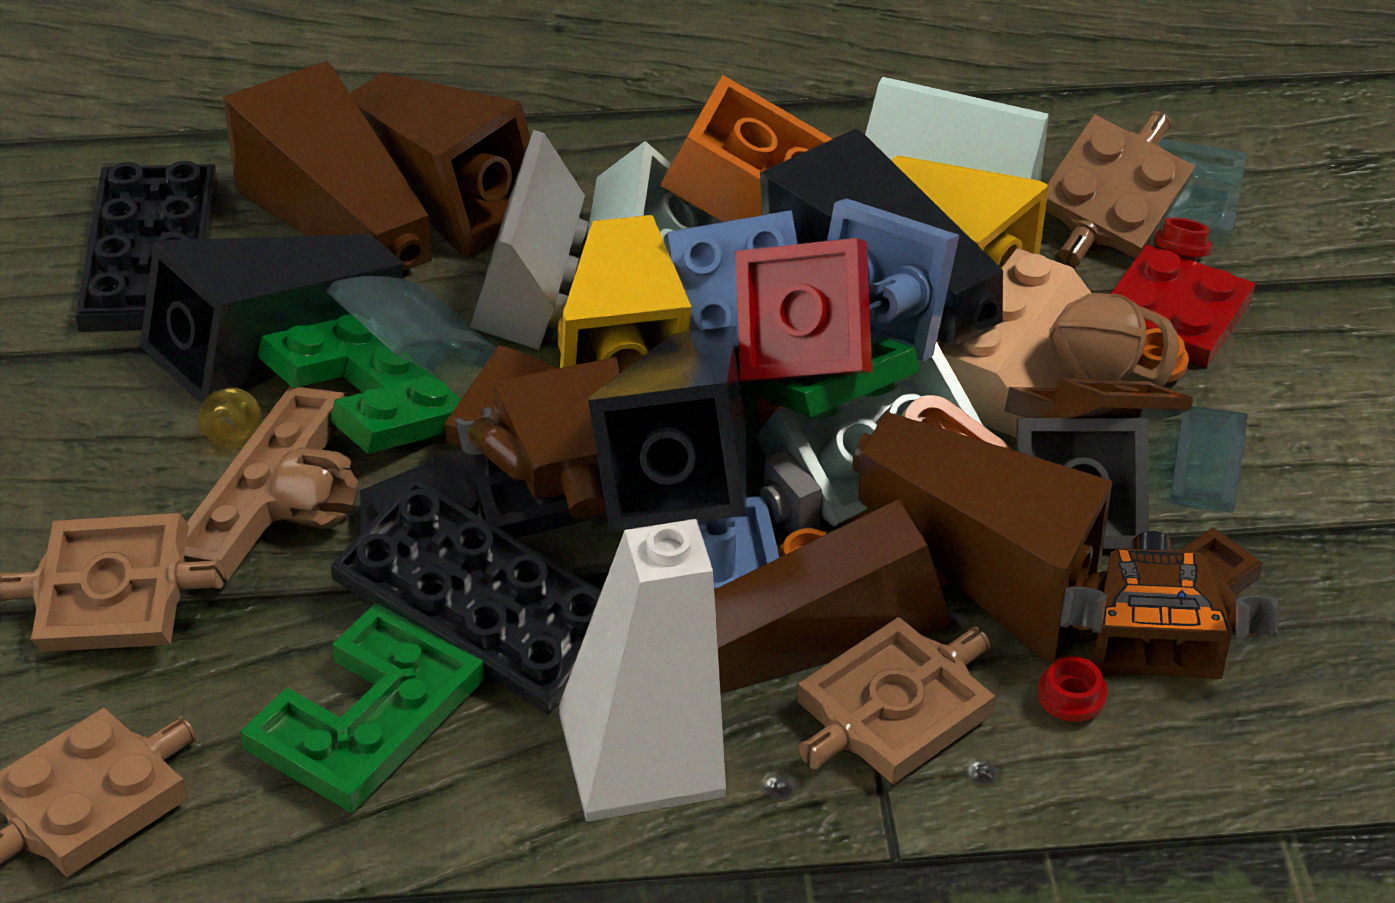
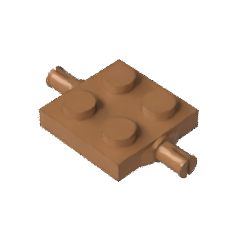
[1045,111,1195,267]
[0,513,225,652]
[797,617,996,784]
[0,707,196,877]

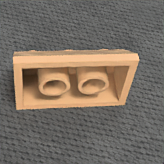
[941,248,1091,438]

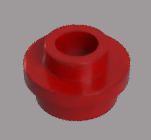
[1153,217,1213,262]
[1037,656,1108,722]

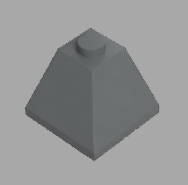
[1017,418,1149,549]

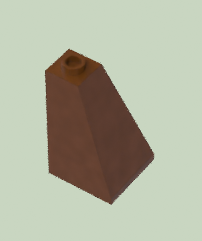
[223,61,432,272]
[350,72,530,257]
[852,411,1112,663]

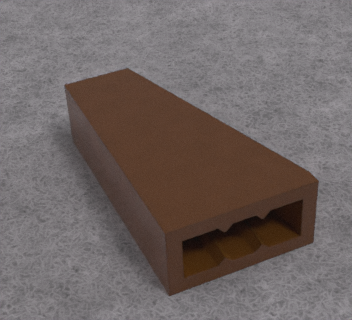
[714,499,952,694]

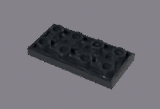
[76,161,218,332]
[330,477,601,715]

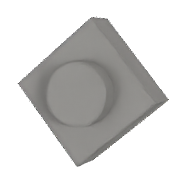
[760,449,822,535]

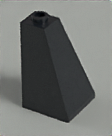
[760,129,1003,346]
[140,234,404,409]
[588,325,746,532]

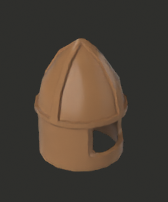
[1049,293,1179,387]

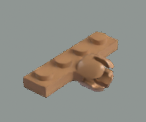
[184,386,358,581]

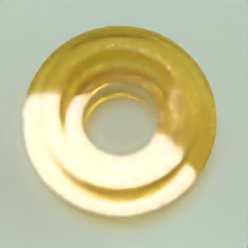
[198,388,262,449]

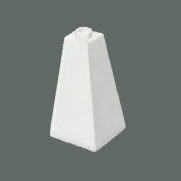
[559,519,726,822]

